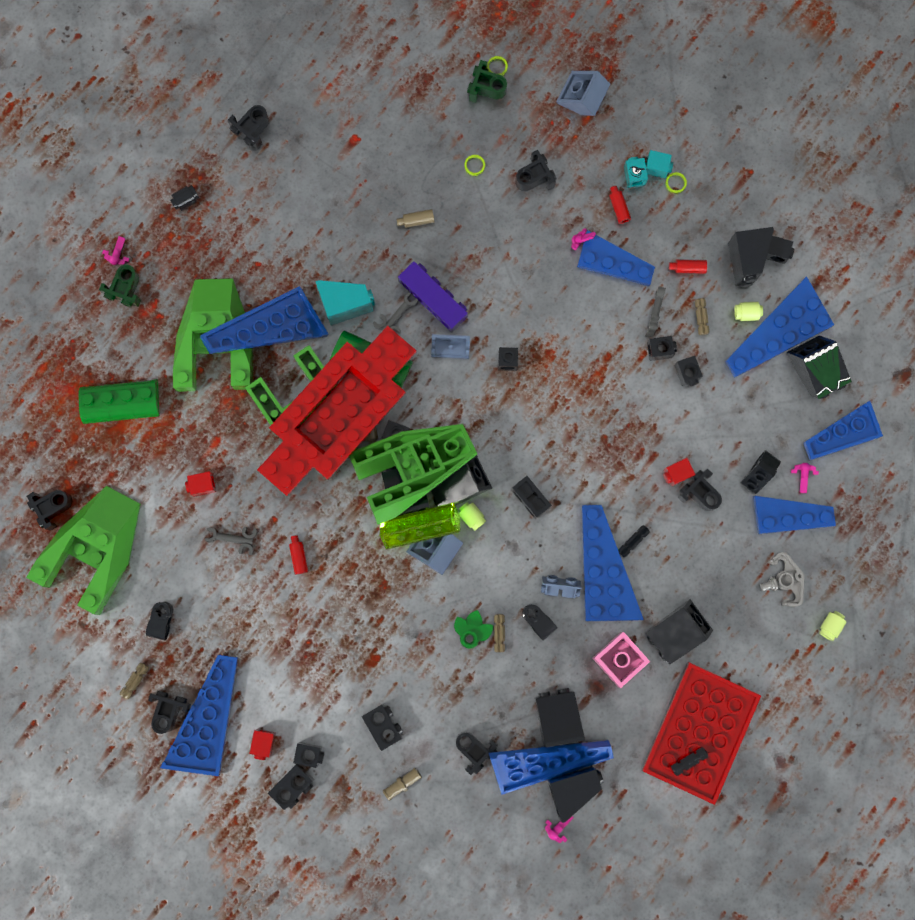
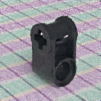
[146,602,174,640]
[522,604,557,641]

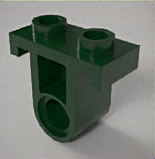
[467,60,507,103]
[99,264,141,307]

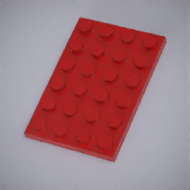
[641,662,761,805]

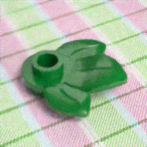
[454,610,493,649]

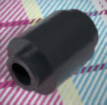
[170,185,199,211]

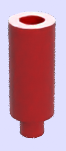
[609,186,631,224]
[668,259,707,274]
[289,535,308,575]

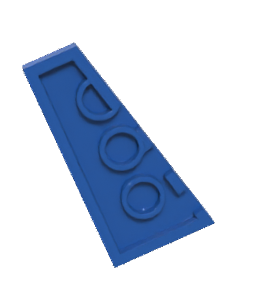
[577,230,655,286]
[803,401,883,460]
[753,496,836,534]

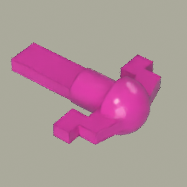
[571,228,596,250]
[102,236,129,265]
[791,463,819,493]
[544,816,574,843]

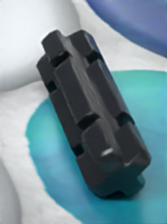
[618,525,650,557]
[671,747,708,776]

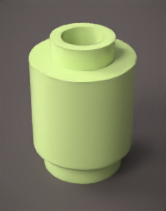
[734,302,763,321]
[458,502,486,531]
[819,611,847,641]

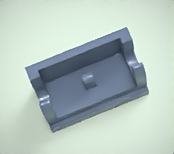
[431,334,470,359]

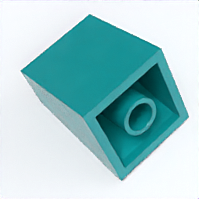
[315,280,375,326]

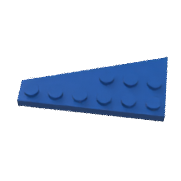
[725,276,834,378]
[200,286,329,354]
[582,505,644,621]
[160,655,238,776]
[489,740,614,795]

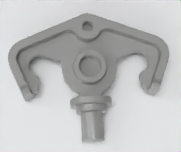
[760,552,804,607]

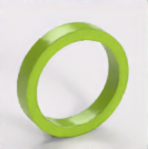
[487,56,508,76]
[464,155,485,176]
[665,172,687,194]

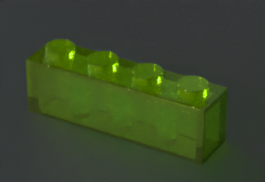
[379,503,460,550]

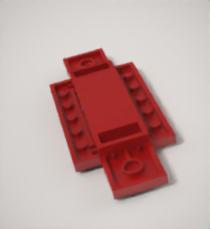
[257,325,417,496]

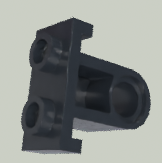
[228,105,269,149]
[515,150,557,191]
[741,450,781,494]
[678,469,722,511]
[26,490,73,531]
[148,690,191,734]
[456,731,498,775]

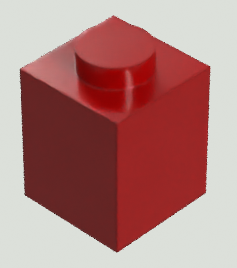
[663,458,696,487]
[185,471,216,497]
[249,729,276,760]

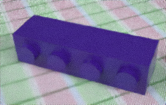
[398,261,468,333]

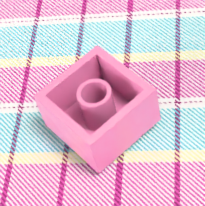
[592,632,650,688]

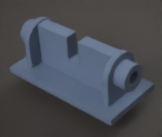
[541,575,581,598]

